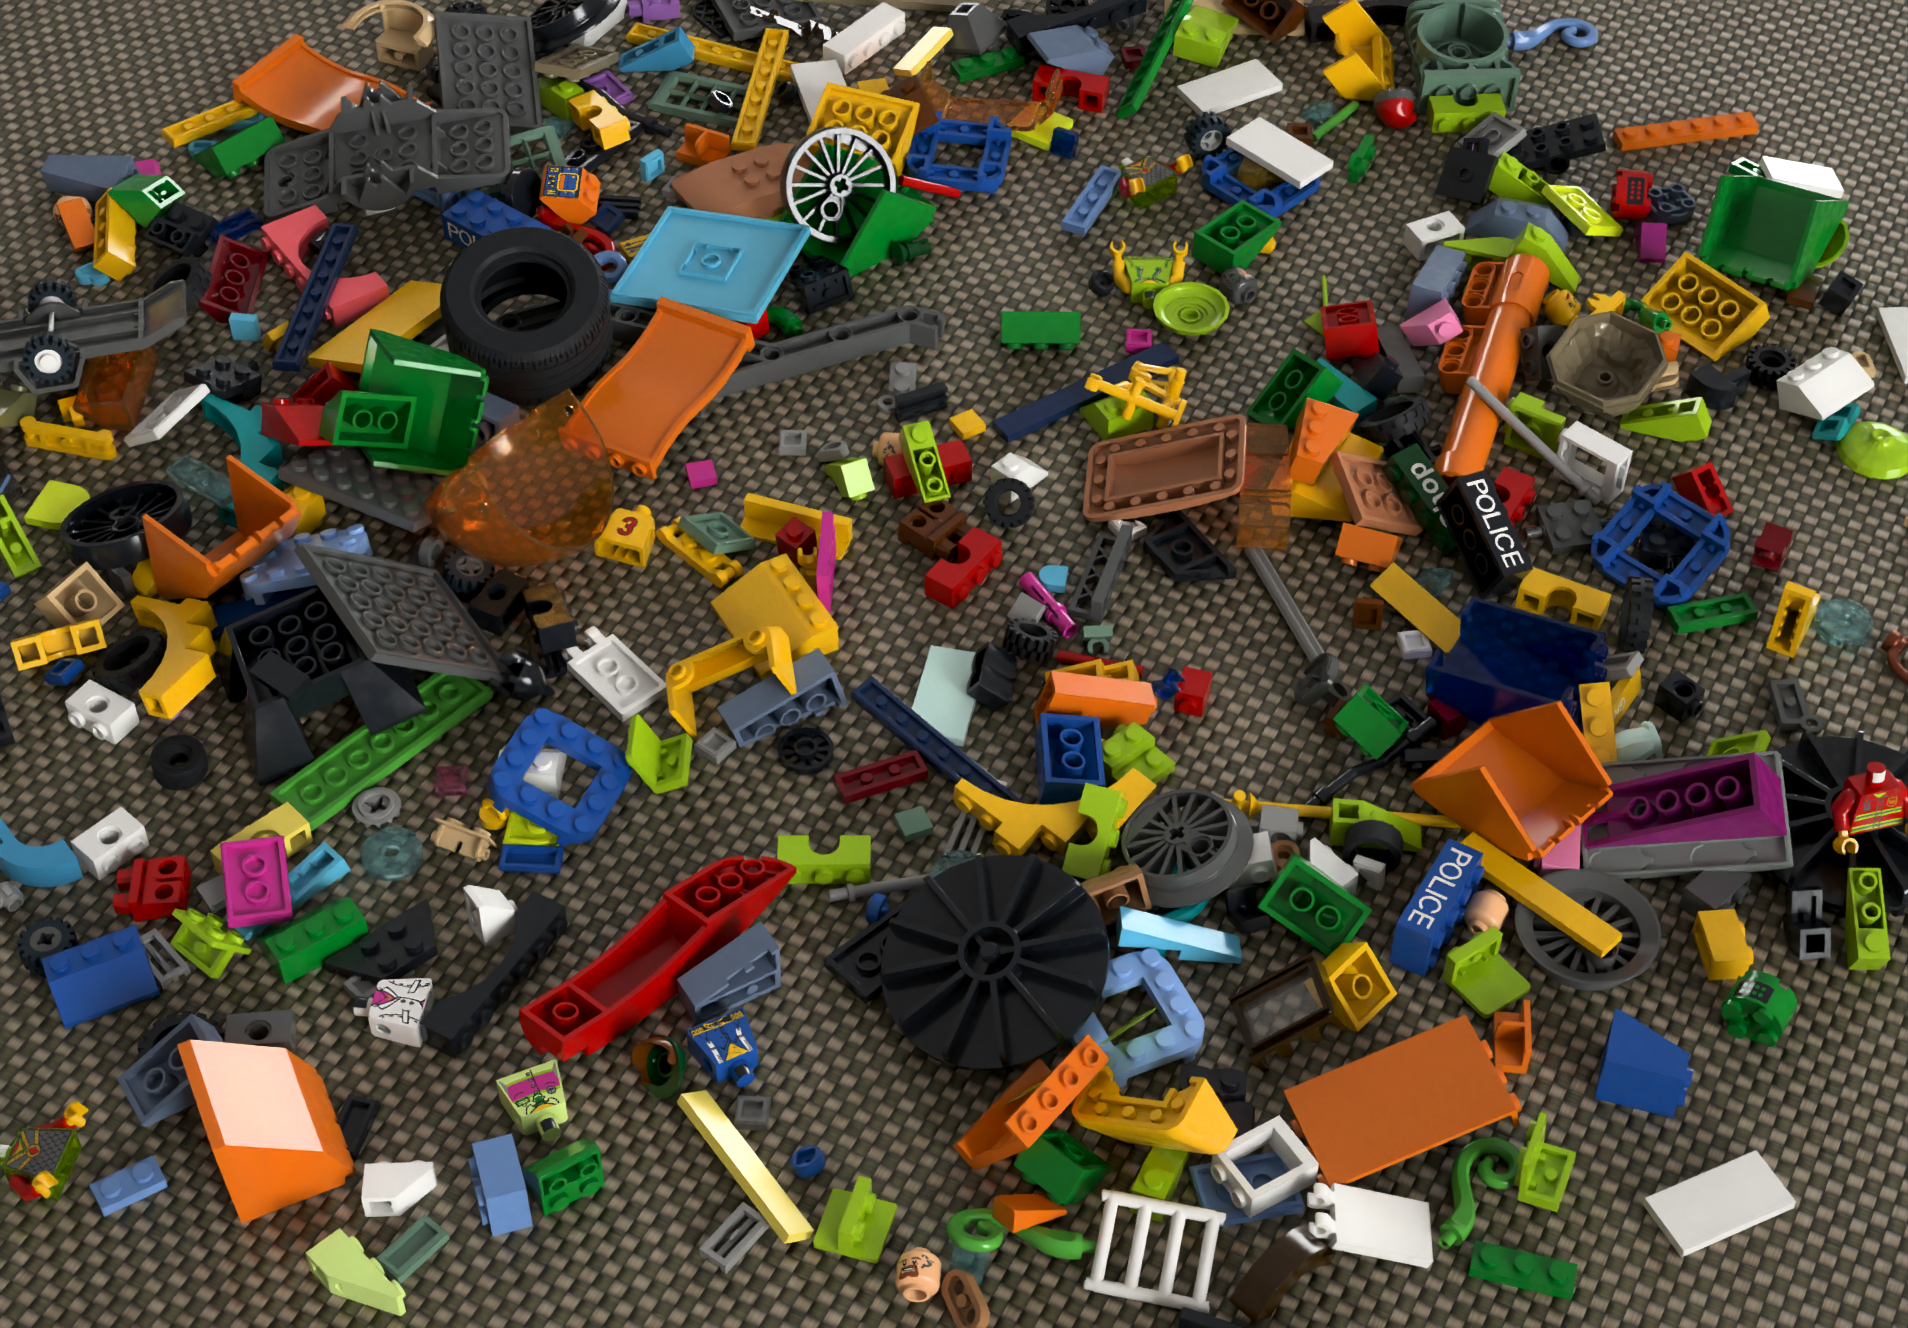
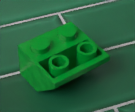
[108,174,185,229]
[523,1138,605,1216]

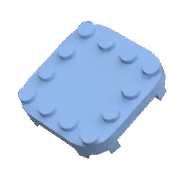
[239,524,373,605]

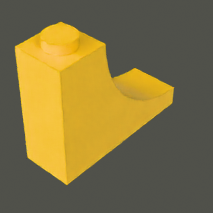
[1766,581,1821,658]

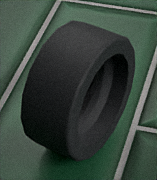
[1343,820,1403,874]

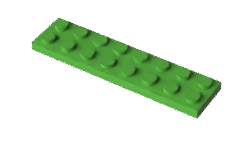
[269,672,493,832]

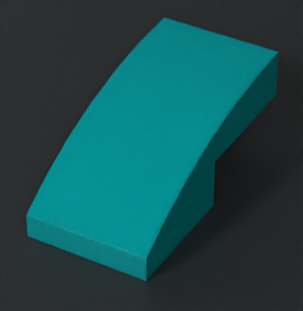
[1811,403,1861,441]

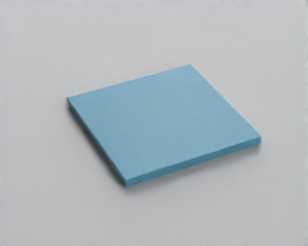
[610,206,811,324]

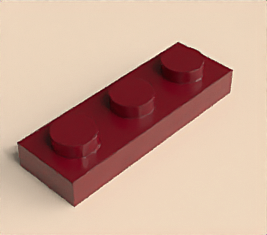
[833,749,928,804]

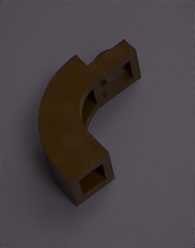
[1229,1225,1336,1322]

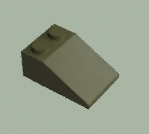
[0,380,37,428]

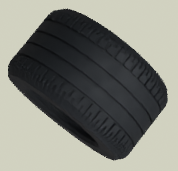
[440,226,613,406]

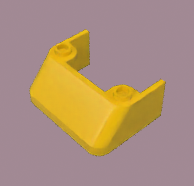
[1322,0,1395,101]
[665,626,797,738]

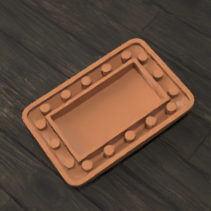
[671,143,812,219]
[1083,414,1247,522]

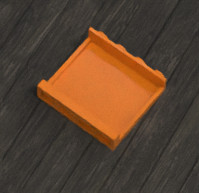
[952,1034,1110,1171]

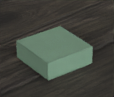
[894,805,934,843]

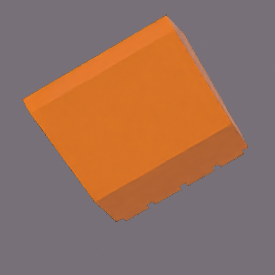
[142,455,301,600]
[1411,701,1613,861]
[177,1040,356,1224]

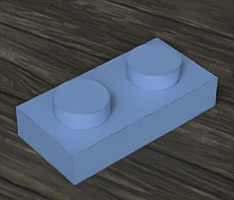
[89,1155,168,1217]

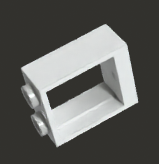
[1553,421,1633,505]
[1210,1115,1319,1218]

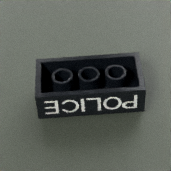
[1436,470,1533,601]

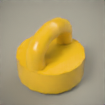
[479,798,510,830]

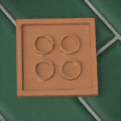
[1329,451,1423,537]

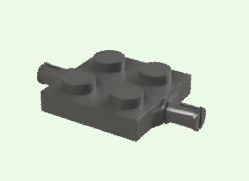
[1523,499,1614,555]

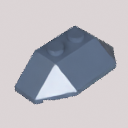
[1465,197,1569,252]

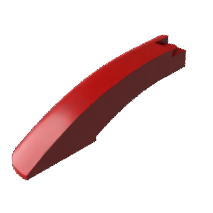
[519,855,797,1062]

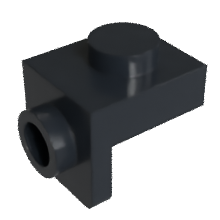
[1224,884,1271,934]

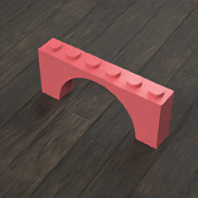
[260,205,390,328]

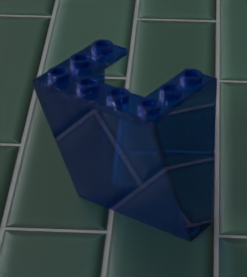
[1426,596,1609,733]

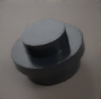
[776,80,798,104]

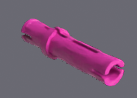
[1019,572,1079,638]

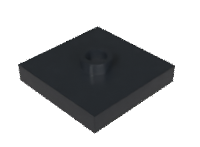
[1435,146,1498,206]

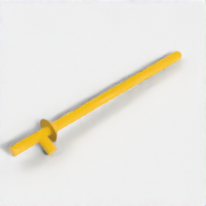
[1197,790,1461,829]

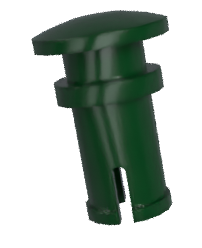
[890,238,931,266]

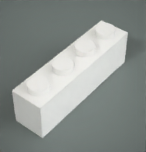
[823,2,906,75]

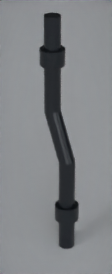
[557,76,672,138]
[1300,716,1437,819]

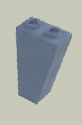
[40,155,139,202]

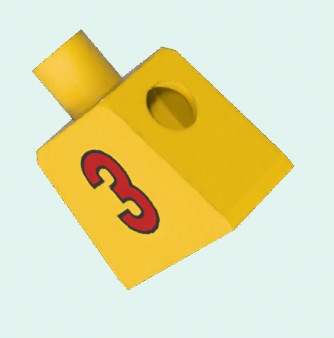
[593,505,656,568]

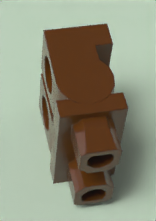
[898,499,972,562]

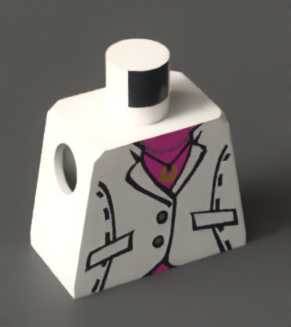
[354,978,435,1047]

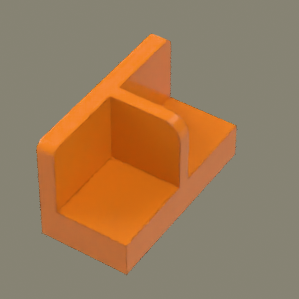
[676,123,731,167]
[1492,999,1532,1074]

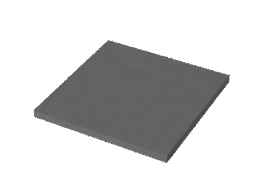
[294,543,513,684]

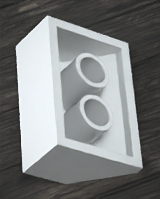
[1777,347,1874,421]

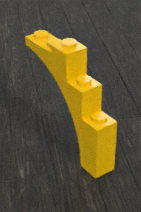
[130,595,218,720]
[952,768,1157,856]

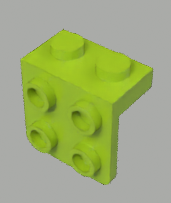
[625,714,693,795]
[1442,926,1531,1018]
[1514,1112,1576,1212]

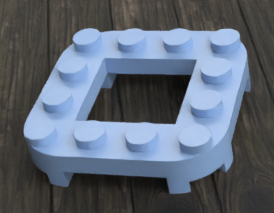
[1069,948,1205,1088]

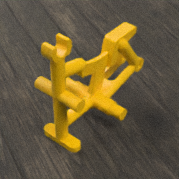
[1084,360,1188,429]

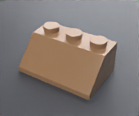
[1081,862,1152,926]

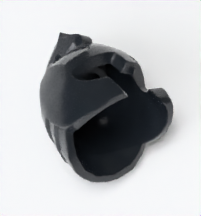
[488,648,555,701]

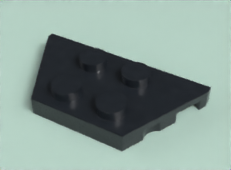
[1143,510,1237,582]
[323,899,438,985]

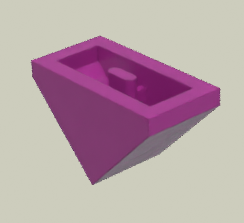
[1634,222,1667,263]

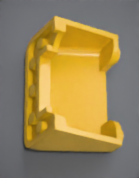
[1072,1066,1238,1155]

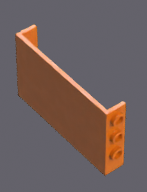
[1283,1014,1522,1188]

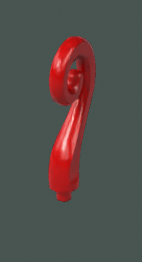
[535,206,617,271]

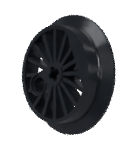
[529,0,621,54]

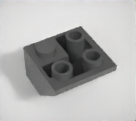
[943,2,1007,55]

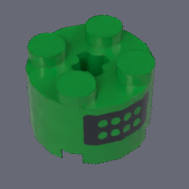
[1721,970,1797,1047]

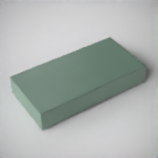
[375,1214,450,1284]

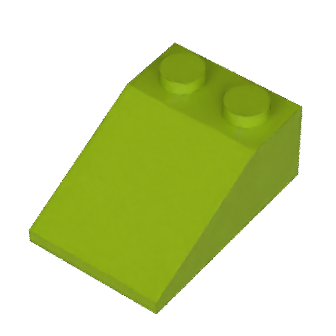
[1173,5,1240,68]

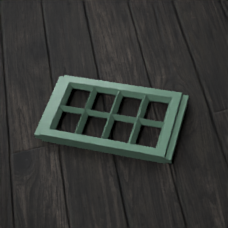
[648,71,748,129]
[460,125,567,199]

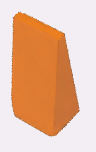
[56,197,94,253]
[992,1194,1067,1233]

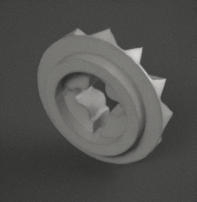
[352,787,402,828]

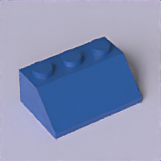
[1034,713,1106,805]
[41,925,160,1029]

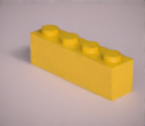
[93,188,137,282]

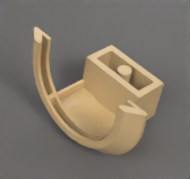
[341,0,436,71]

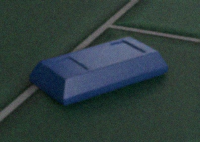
[498,844,564,874]

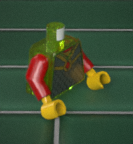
[1118,154,1194,210]
[0,1101,89,1201]

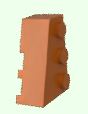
[1286,397,1359,485]

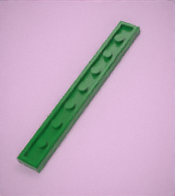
[1115,0,1194,119]

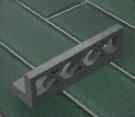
[1068,524,1133,623]

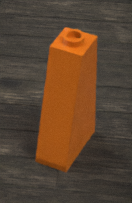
[1033,671,1157,728]

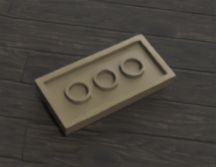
[535,44,619,82]

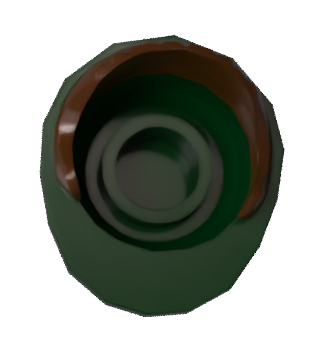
[630,1034,687,1099]

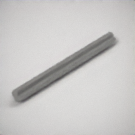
[1244,540,1325,662]

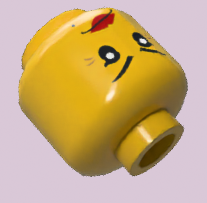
[1542,288,1581,327]

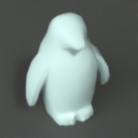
[1615,721,1662,762]

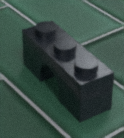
[521,582,580,654]

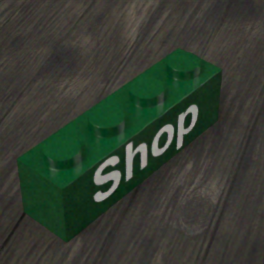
[1382,443,1458,558]

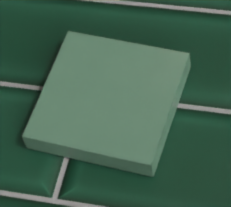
[678,512,757,555]

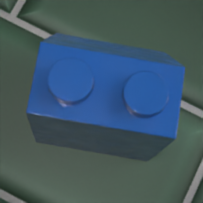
[1594,1009,1693,1118]

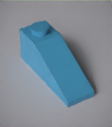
[618,26,695,72]

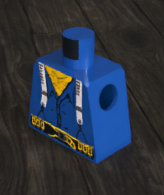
[686,1007,759,1087]

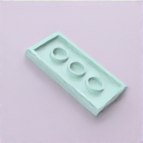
[912,645,976,746]

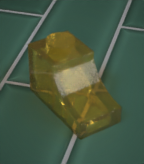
[1237,156,1285,192]

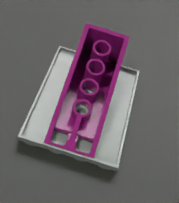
[1581,751,1794,879]

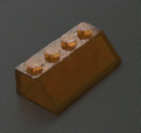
[73,344,159,430]

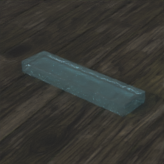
[166,454,233,508]

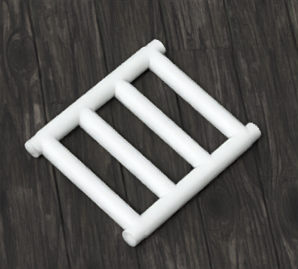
[1083,1189,1226,1314]

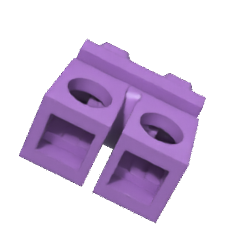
[626,0,680,23]

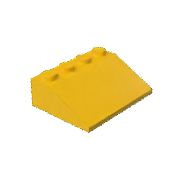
[806,82,920,177]
[1640,251,1770,362]
[1268,432,1384,522]
[710,553,839,680]

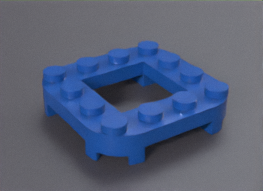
[906,111,1011,194]
[1200,148,1321,217]
[1591,481,1730,611]
[486,708,631,847]

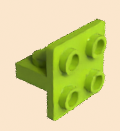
[170,908,252,979]
[813,1176,897,1264]

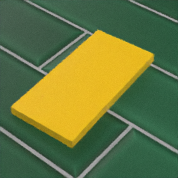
[307,280,442,373]

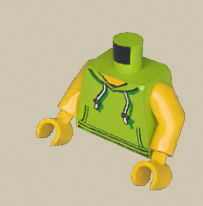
[1108,240,1188,309]

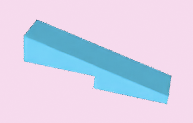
[226,841,351,941]
[1116,906,1242,964]

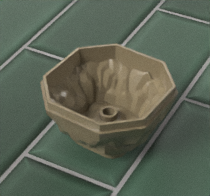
[1546,311,1668,418]

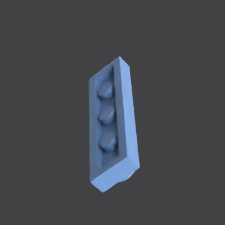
[1061,165,1124,236]

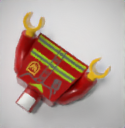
[1831,762,1908,855]

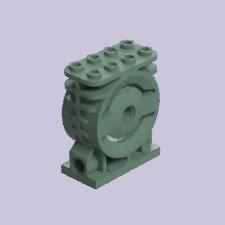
[1404,0,1521,113]

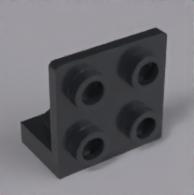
[783,255,854,315]

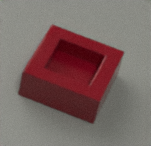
[1120,45,1146,69]

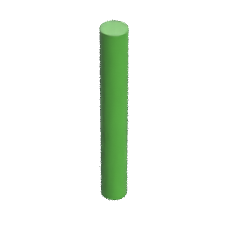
[1312,100,1359,142]

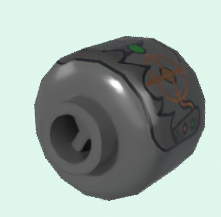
[1219,267,1257,305]

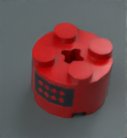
[1610,169,1653,220]

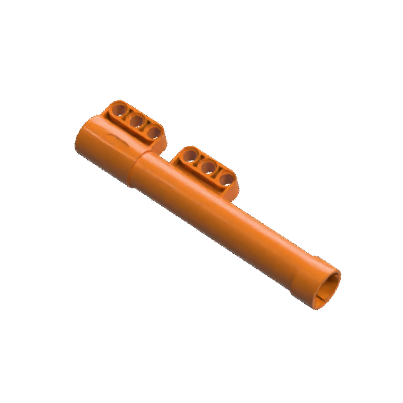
[1433,254,1550,487]

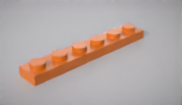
[1612,111,1759,151]

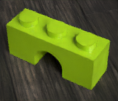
[1426,93,1506,133]
[1062,782,1128,880]
[777,835,871,885]

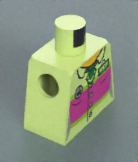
[496,1059,568,1141]

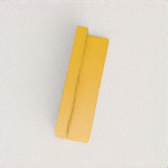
[740,493,853,560]
[1370,562,1477,654]

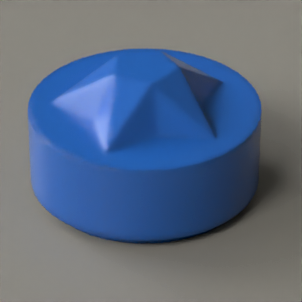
[866,893,890,924]
[790,1146,826,1178]

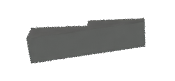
[1377,325,1425,394]

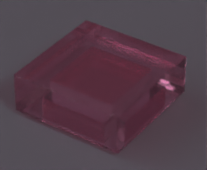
[435,766,469,796]

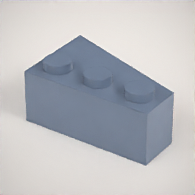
[677,921,781,1025]

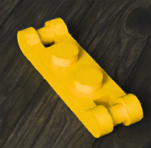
[19,416,117,460]
[656,516,744,588]

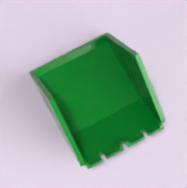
[779,142,937,277]
[1698,175,1849,291]
[358,329,490,477]

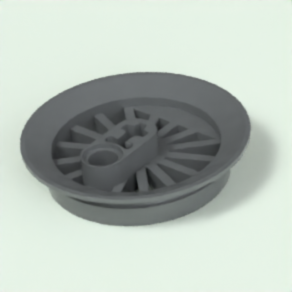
[1115,789,1254,908]
[1514,869,1661,991]

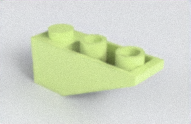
[306,1228,406,1316]

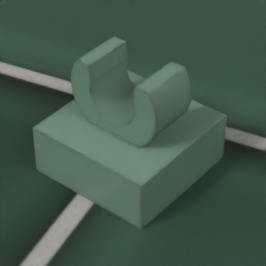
[1081,625,1113,655]

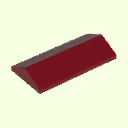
[198,235,269,323]

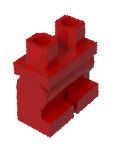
[112,855,192,922]

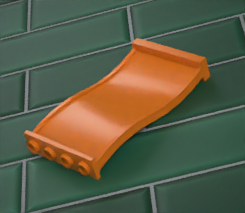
[232,34,432,134]
[558,296,755,480]

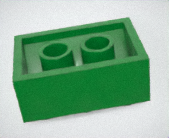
[193,116,286,179]
[1000,311,1081,350]
[318,390,417,449]
[255,897,369,985]

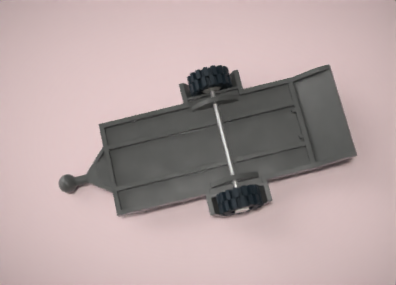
[0,278,187,394]

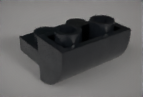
[143,201,218,258]

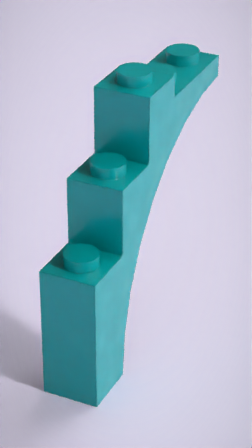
[201,393,284,529]

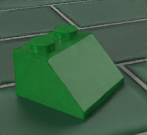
[1333,683,1409,760]
[1013,1129,1113,1205]

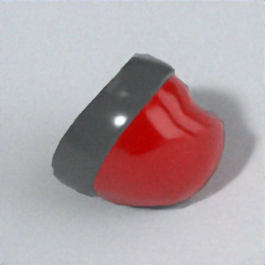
[1373,88,1417,129]

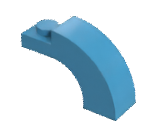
[0,818,83,887]

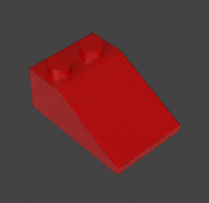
[1320,300,1380,362]
[261,398,332,446]

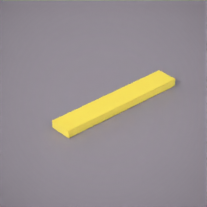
[677,1090,814,1244]

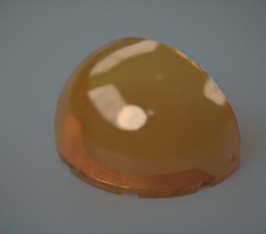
[423,388,614,567]

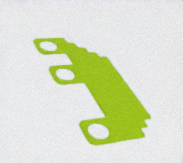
[1005,1006,1159,1105]

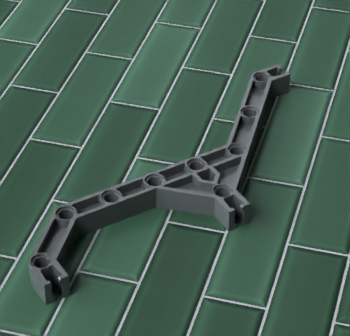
[494,299,945,417]

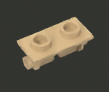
[430,817,498,862]

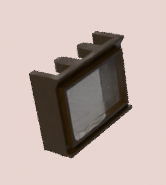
[1228,953,1348,1073]

